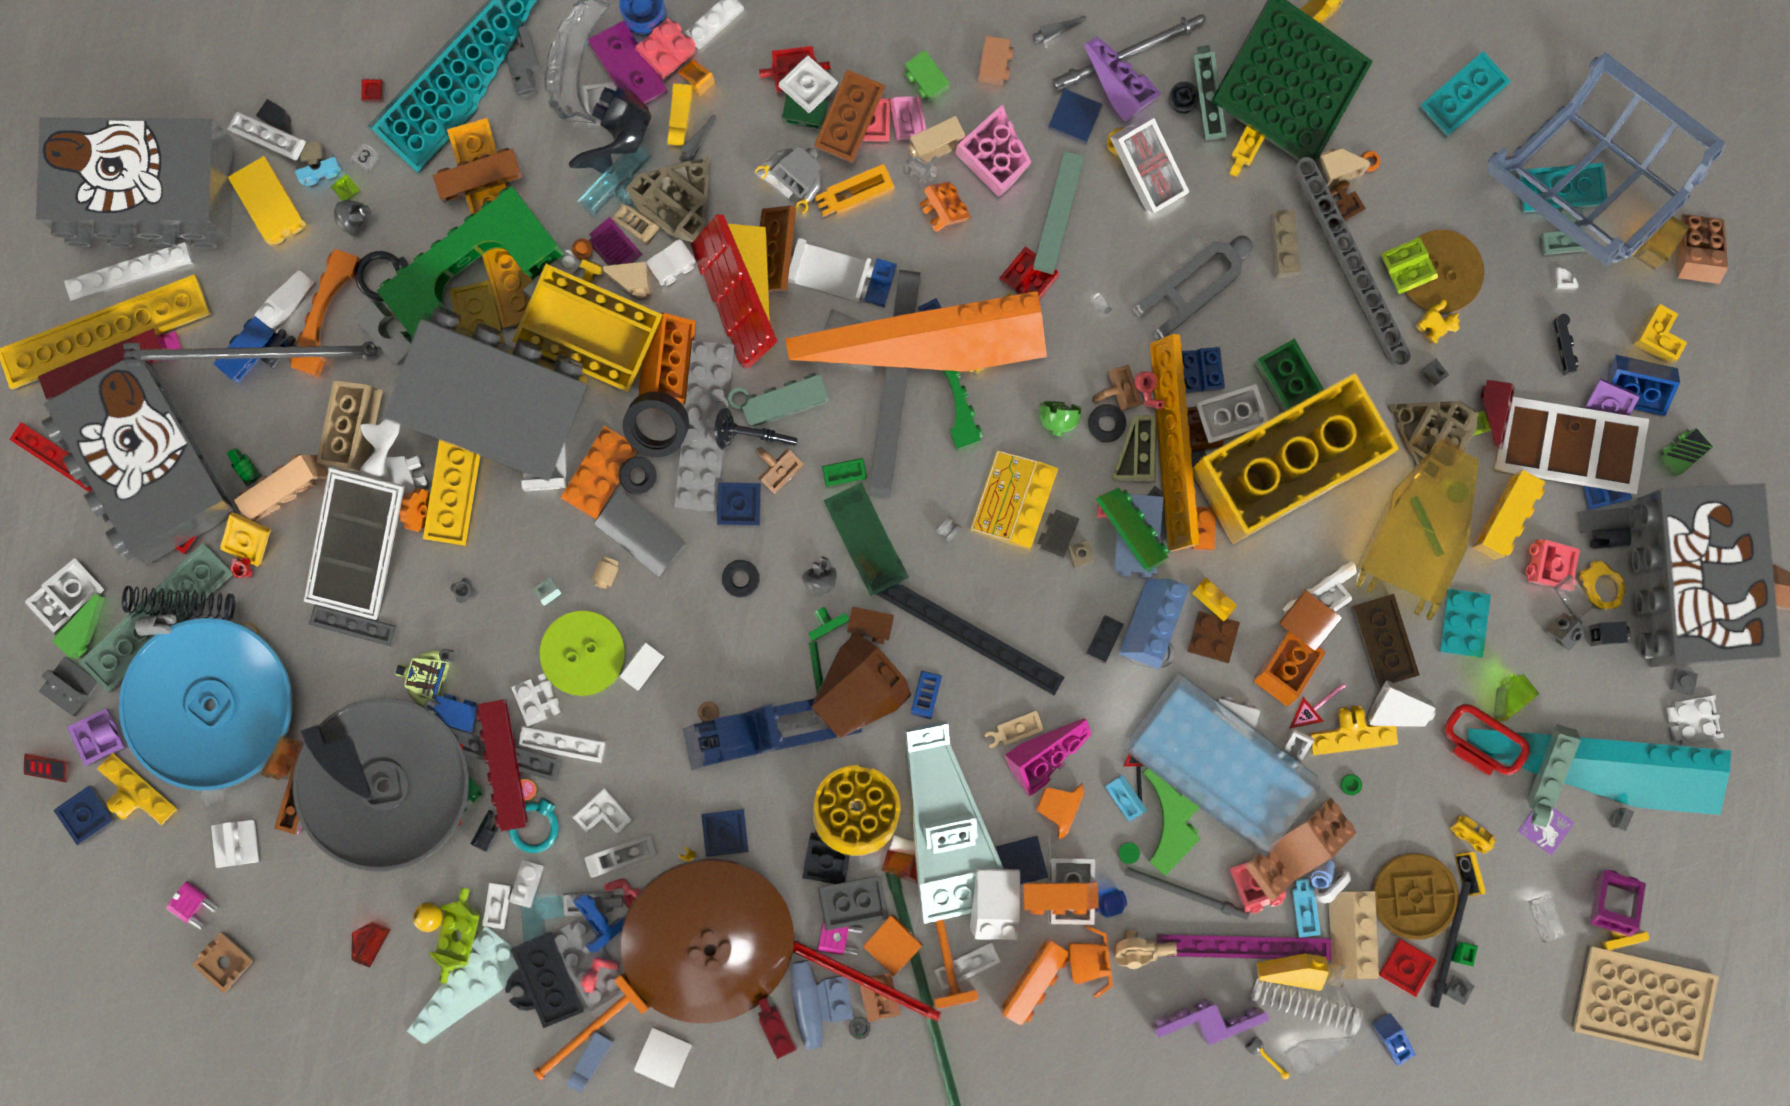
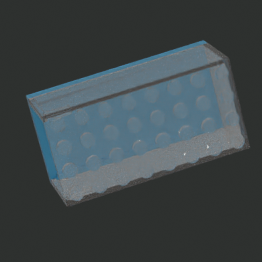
[1125,672,1320,857]

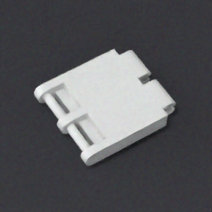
[1666,695,1724,744]

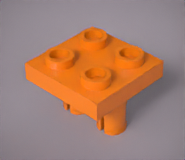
[919,181,971,232]

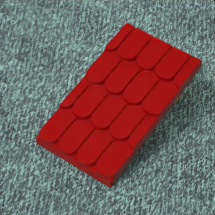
[691,214,778,368]

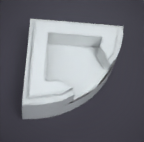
[1555,267,1578,289]

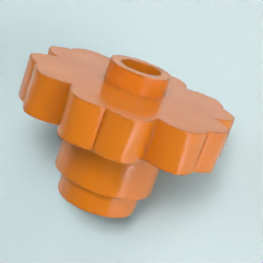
[399,488,430,532]

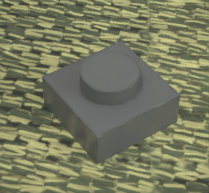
[1422,358,1449,386]
[1671,669,1698,695]
[1612,808,1634,831]

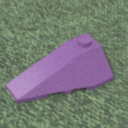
[1084,36,1161,122]

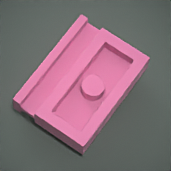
[890,96,926,141]

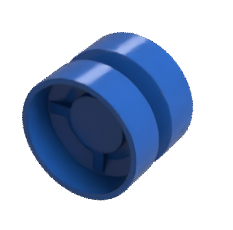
[619,0,667,36]

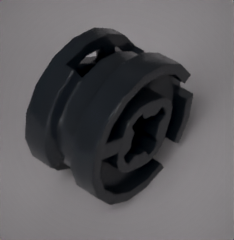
[1168,81,1199,114]

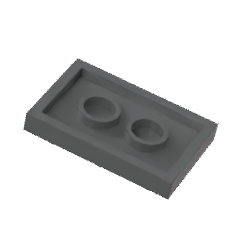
[818,876,889,931]

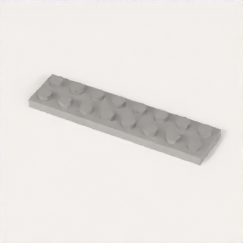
[674,341,734,512]

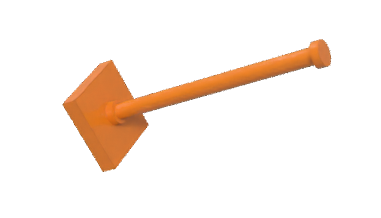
[934,919,979,1009]
[533,972,651,1080]

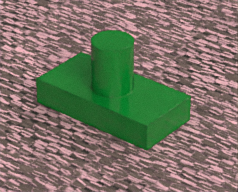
[808,607,849,642]

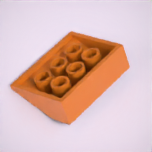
[1000,937,1070,1025]

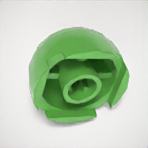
[1039,401,1082,436]

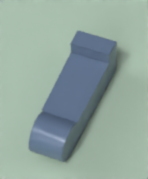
[566,1030,615,1093]

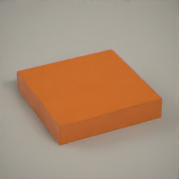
[863,915,924,977]

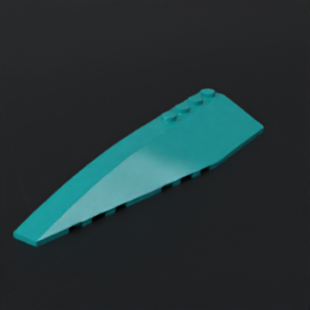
[367,0,537,172]
[1467,728,1731,815]

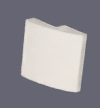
[634,1028,692,1088]

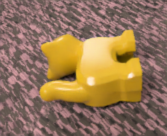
[1415,299,1460,344]

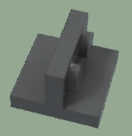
[39,657,99,716]

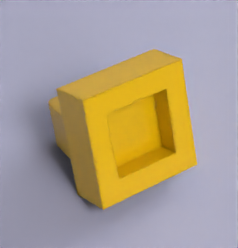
[580,259,604,282]

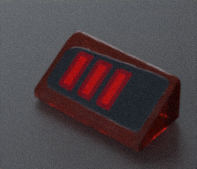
[24,753,71,782]

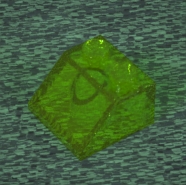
[1494,673,1540,722]

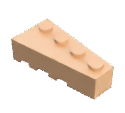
[234,454,328,521]

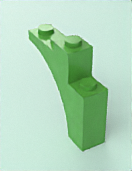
[1142,766,1202,876]

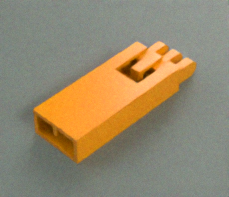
[814,163,895,217]

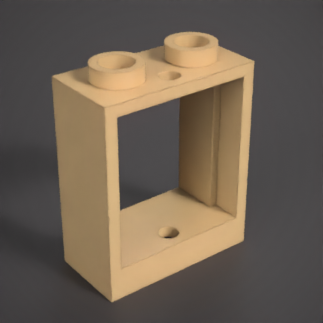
[908,116,965,166]

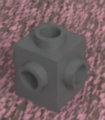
[1547,612,1586,651]

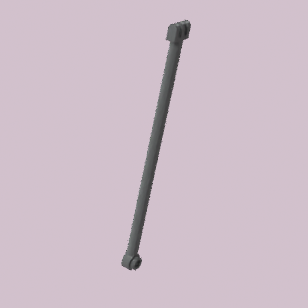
[123,341,378,367]

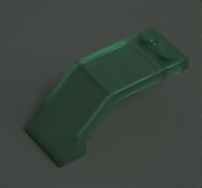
[823,482,909,596]

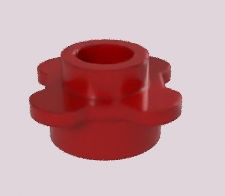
[230,557,253,578]

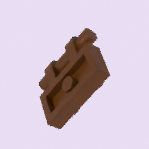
[1319,180,1366,229]

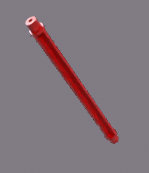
[792,941,942,1021]

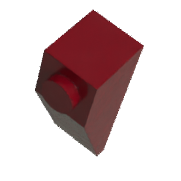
[1481,380,1515,449]

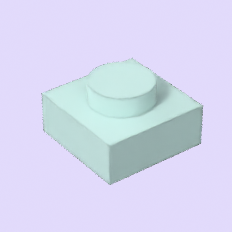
[533,577,562,606]

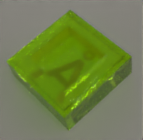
[330,173,361,201]

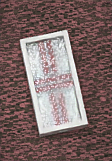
[1110,116,1189,213]

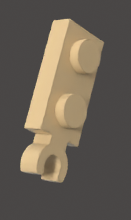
[984,710,1044,748]

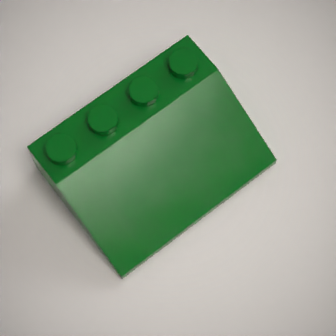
[1095,488,1170,573]

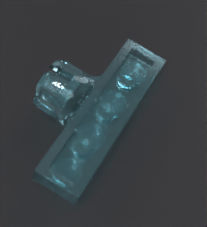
[578,145,652,216]

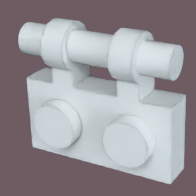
[511,673,561,727]

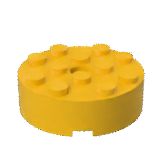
[813,765,900,855]

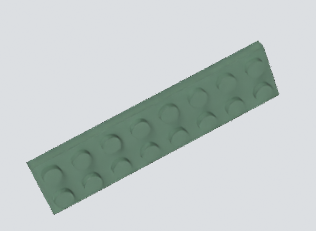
[79,543,233,693]

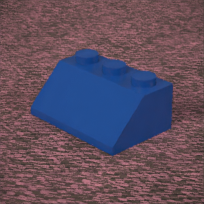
[1607,355,1680,416]

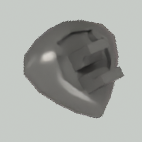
[334,200,372,236]
[802,556,837,595]

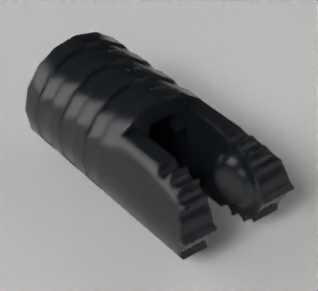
[259,328,296,369]
[1590,528,1632,549]
[470,810,500,852]

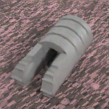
[135,615,176,636]

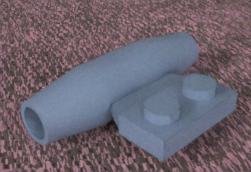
[791,960,853,1050]

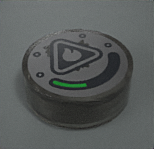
[849,1017,871,1039]

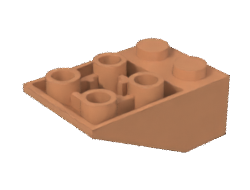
[1677,214,1728,284]

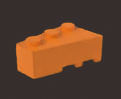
[1024,882,1099,914]

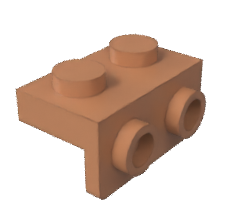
[860,972,901,1022]

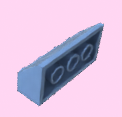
[1119,579,1190,669]

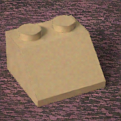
[1316,148,1370,187]
[603,262,652,299]

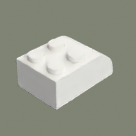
[1050,858,1095,925]

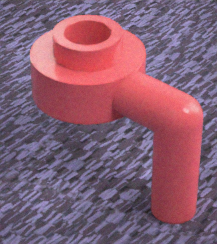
[1135,371,1164,409]
[604,878,641,909]
[581,957,619,993]

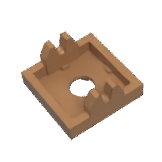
[192,932,254,994]

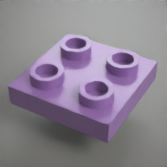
[67,708,126,766]

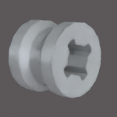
[936,516,962,543]

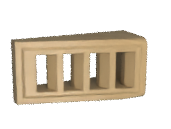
[612,202,660,245]

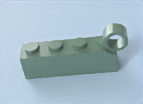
[1194,45,1227,141]
[728,373,829,428]
[1527,724,1581,827]

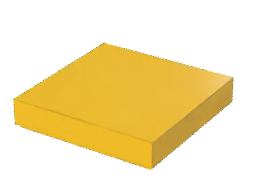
[220,512,271,567]

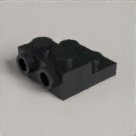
[802,831,850,884]

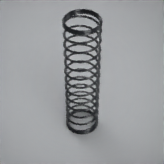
[122,585,236,621]

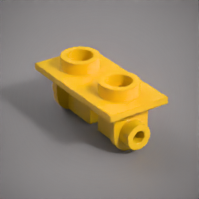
[1449,814,1496,854]

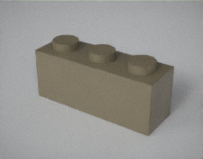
[1270,209,1300,278]

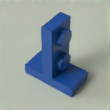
[572,894,625,952]

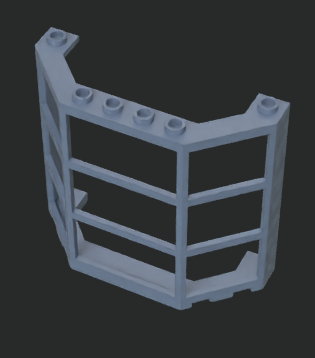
[1487,52,1726,266]

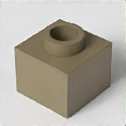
[300,141,326,167]
[1067,540,1095,568]

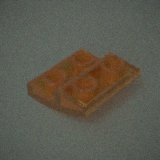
[261,735,300,780]

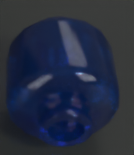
[1095,887,1127,918]

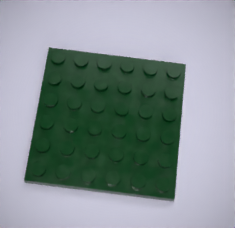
[1211,0,1373,169]

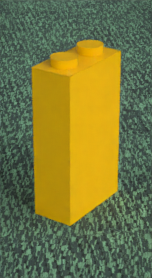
[228,156,306,245]

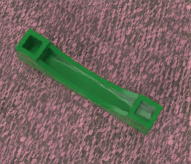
[942,370,983,451]

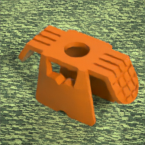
[1068,925,1113,998]

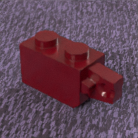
[758,997,798,1059]

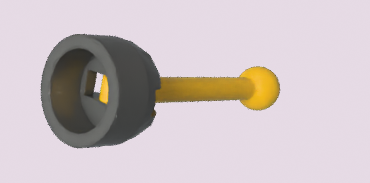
[1245,1036,1289,1079]

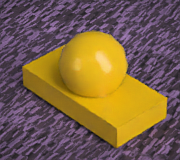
[1600,930,1649,950]

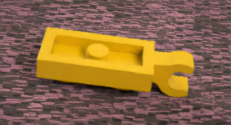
[1229,126,1264,177]

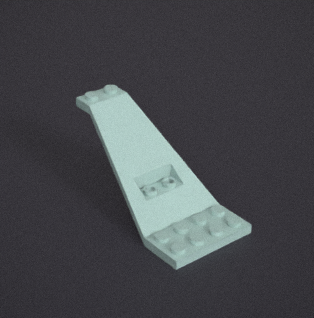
[905,721,1003,923]

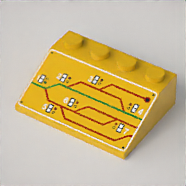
[970,450,1058,551]

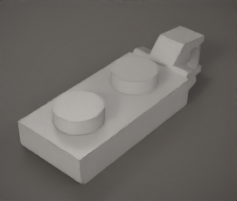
[562,891,624,916]

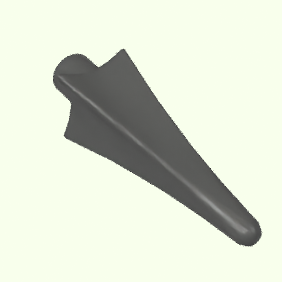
[1033,16,1086,44]
[679,115,716,162]

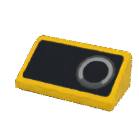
[1455,851,1486,896]

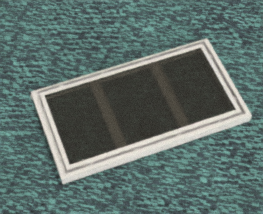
[303,467,405,620]

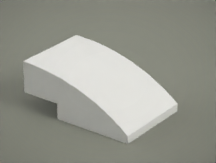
[25,558,104,636]

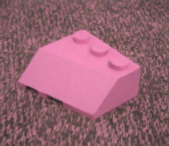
[955,105,1031,197]

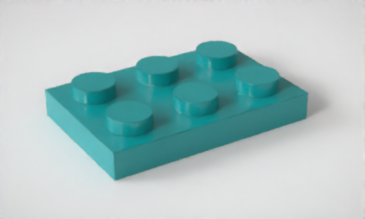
[1439,589,1491,658]

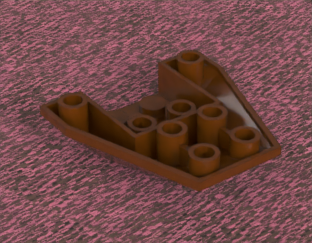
[811,633,911,738]

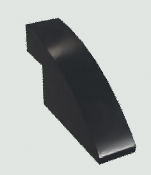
[301,725,374,800]

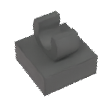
[1444,975,1474,1005]

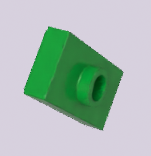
[822,458,867,487]

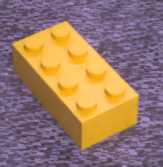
[1473,470,1545,560]

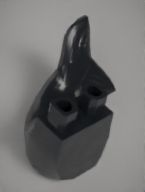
[568,87,652,175]

